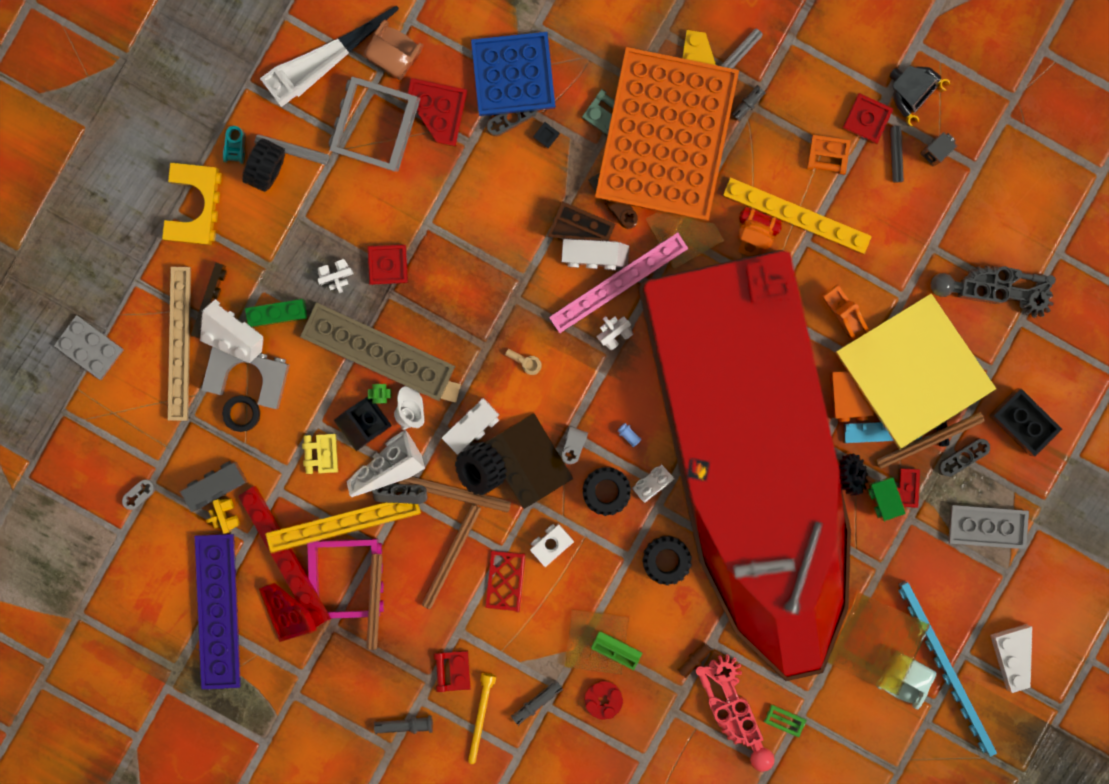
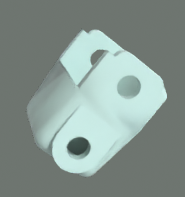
[876,651,936,710]

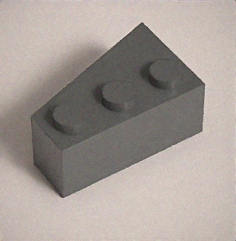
[180,461,248,512]

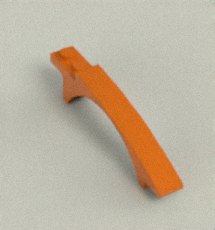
[822,285,870,342]

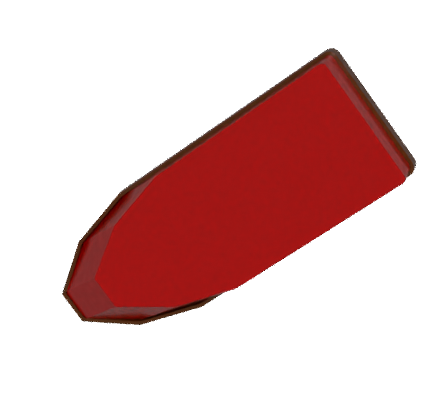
[639,250,851,681]

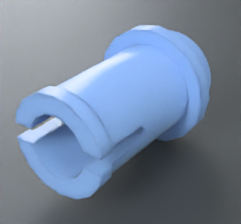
[617,423,641,447]

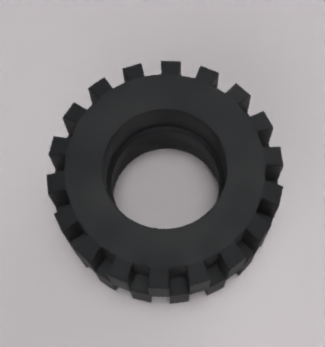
[243,138,285,192]
[455,442,507,496]
[582,467,631,516]
[642,536,692,585]

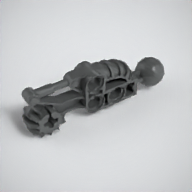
[931,265,1056,318]

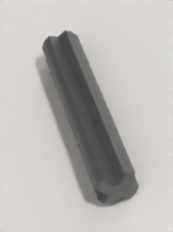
[890,126,904,183]

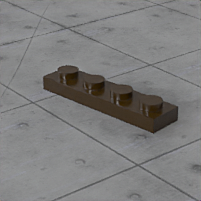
[191,263,227,338]

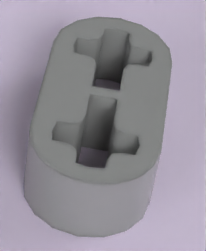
[122,479,156,510]

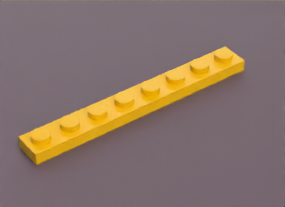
[723,178,872,254]
[266,502,421,553]

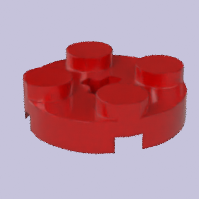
[585,680,623,720]

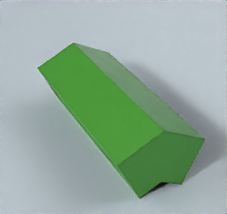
[591,631,642,670]

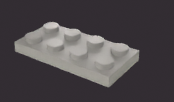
[948,505,1029,549]

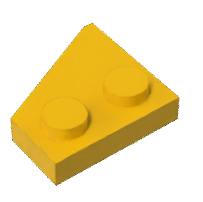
[682,30,716,65]

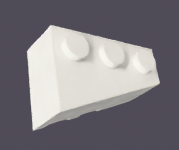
[442,398,500,455]

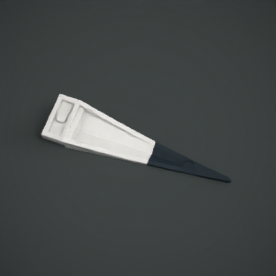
[260,6,399,107]

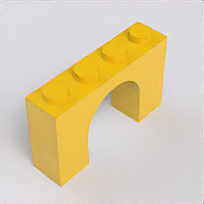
[162,163,222,246]

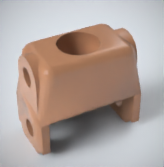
[363,20,424,80]

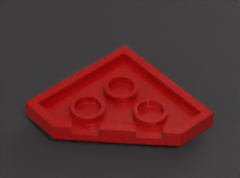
[408,78,467,147]
[259,583,317,642]

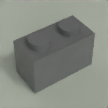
[920,132,957,166]

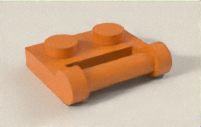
[807,135,851,175]

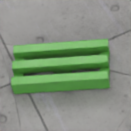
[763,704,807,737]

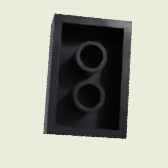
[989,388,1062,456]

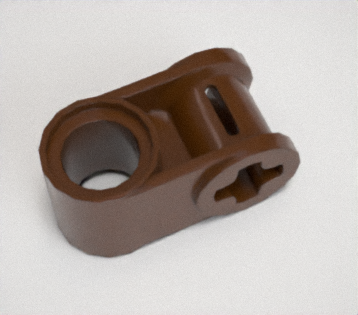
[605,201,638,229]

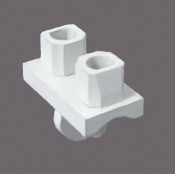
[318,259,354,293]
[596,316,633,350]

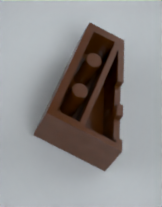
[547,201,615,241]

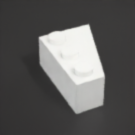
[562,239,629,270]
[200,299,263,363]
[990,624,1032,693]

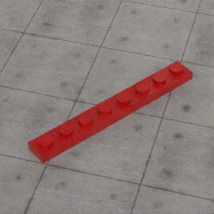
[238,486,331,628]

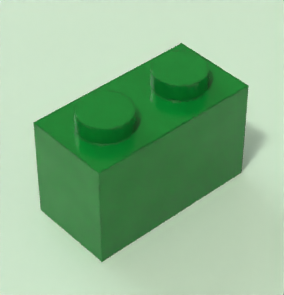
[867,476,906,521]

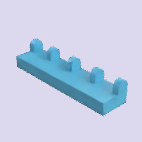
[844,422,922,443]

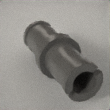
[731,85,766,122]

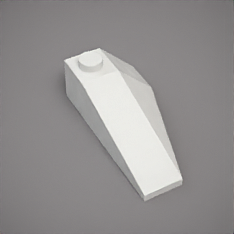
[347,430,425,497]

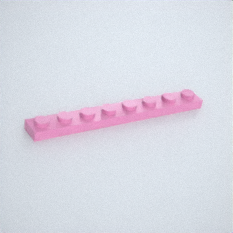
[549,233,688,333]

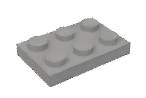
[54,315,124,380]

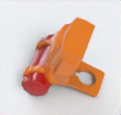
[738,207,782,257]

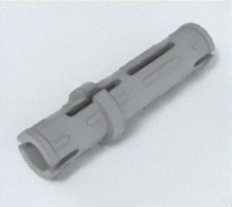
[734,558,795,578]

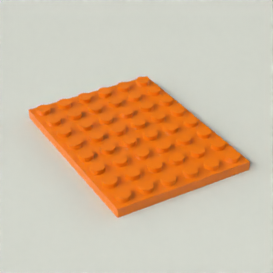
[595,47,739,221]

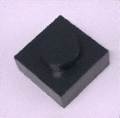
[533,122,560,149]

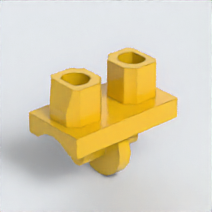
[206,498,240,534]

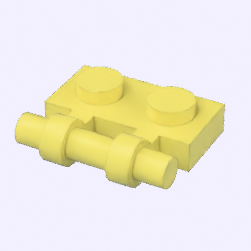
[302,434,338,474]

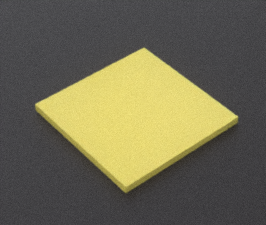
[835,294,996,449]

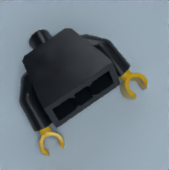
[890,66,950,127]

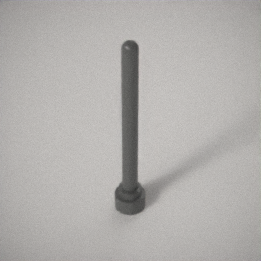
[783,522,822,614]

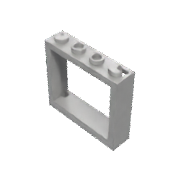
[329,76,421,172]

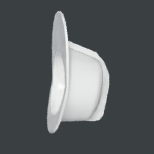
[394,386,424,430]

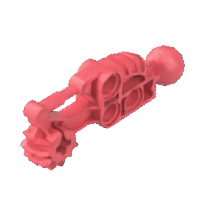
[696,654,775,772]

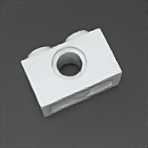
[530,523,574,567]

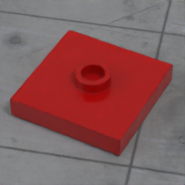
[842,93,893,144]
[368,245,408,285]

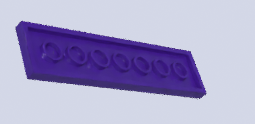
[195,534,241,690]

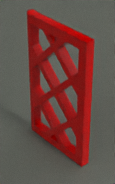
[485,551,526,612]

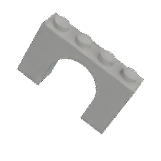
[202,347,290,409]

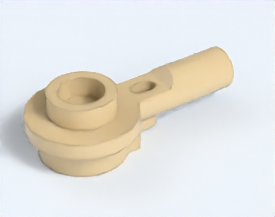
[505,349,542,375]

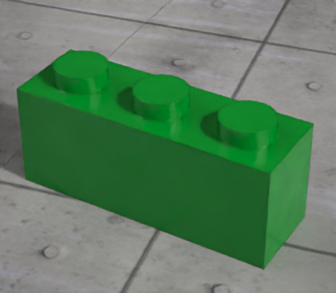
[245,299,308,328]

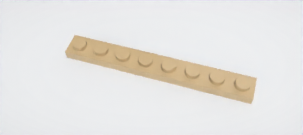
[168,267,191,421]

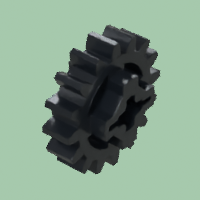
[838,453,868,496]

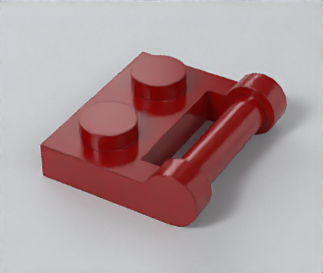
[434,650,471,692]

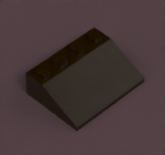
[485,413,573,509]

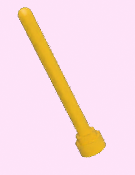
[468,673,497,764]

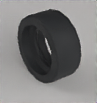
[222,395,261,432]

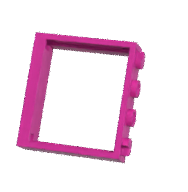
[308,538,384,618]

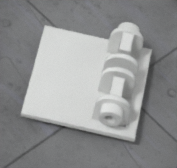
[632,465,674,503]

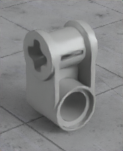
[561,426,588,464]

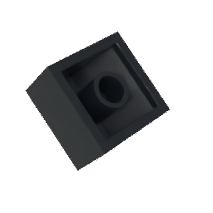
[334,396,392,451]

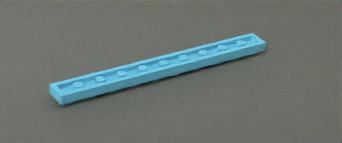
[898,581,997,757]

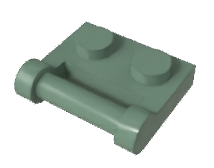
[582,89,615,136]

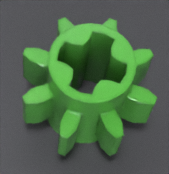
[368,384,391,403]

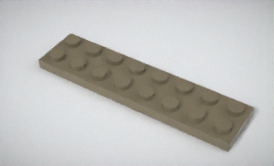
[300,302,456,401]

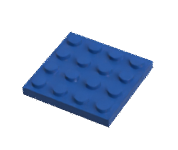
[471,32,555,116]

